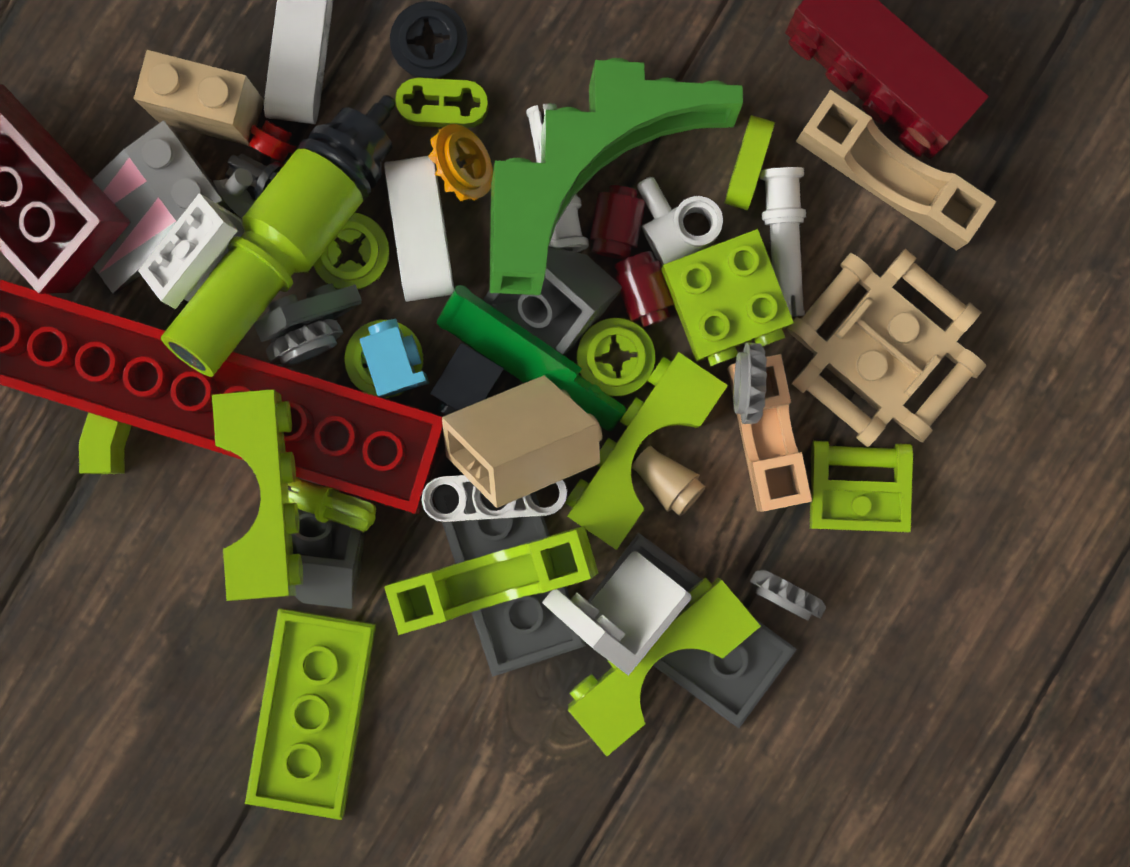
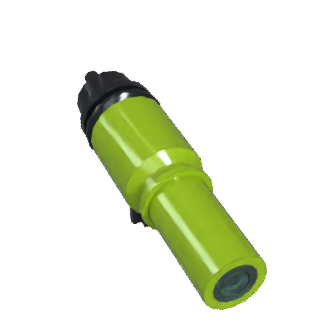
[161,95,396,377]

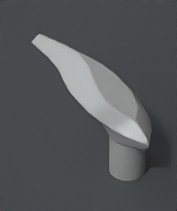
[213,168,256,218]

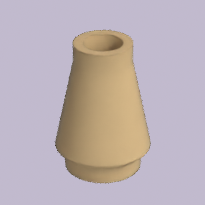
[631,445,706,516]

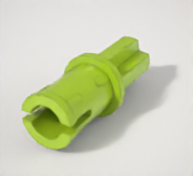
[288,477,376,531]

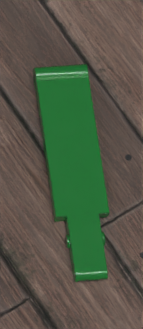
[437,285,626,431]

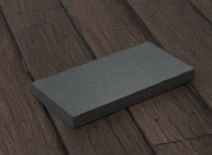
[433,485,586,677]
[588,533,797,728]

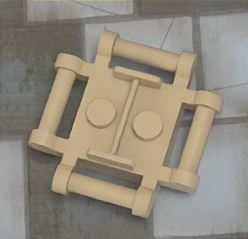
[787,249,986,447]

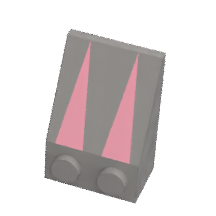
[92,120,231,294]

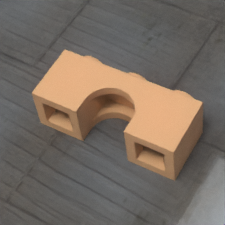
[727,354,812,512]

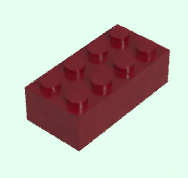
[785,0,989,159]
[0,84,131,294]

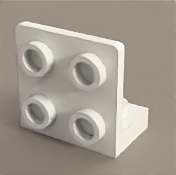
[138,193,243,309]
[542,551,691,676]

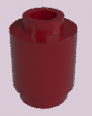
[589,185,646,260]
[614,251,675,328]

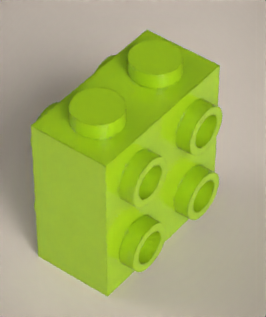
[661,229,794,366]

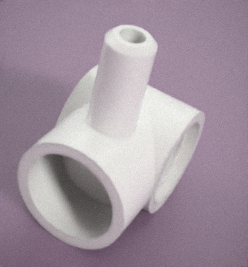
[637,177,723,267]

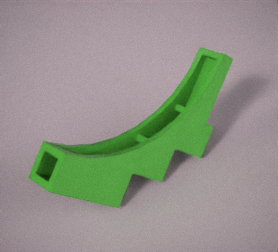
[490,58,743,295]

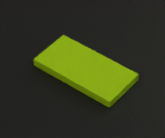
[245,608,376,820]

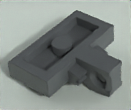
[254,283,362,343]

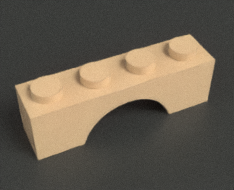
[796,90,996,251]

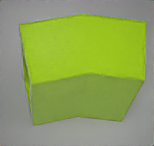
[79,412,132,474]

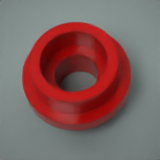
[249,120,297,162]

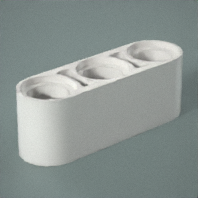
[264,0,333,124]
[385,156,454,302]
[421,475,567,522]

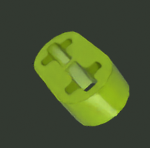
[395,78,489,128]
[724,115,775,210]

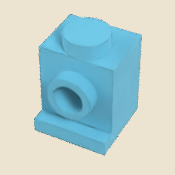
[359,319,429,398]

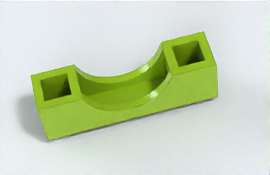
[565,352,728,550]
[212,389,303,601]
[384,526,599,635]
[568,578,761,756]

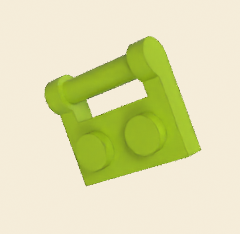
[810,440,913,532]

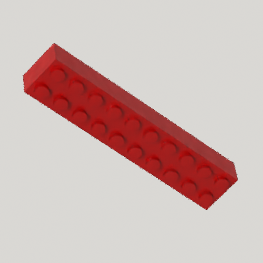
[0,280,444,514]

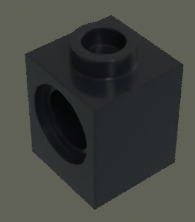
[430,343,505,415]

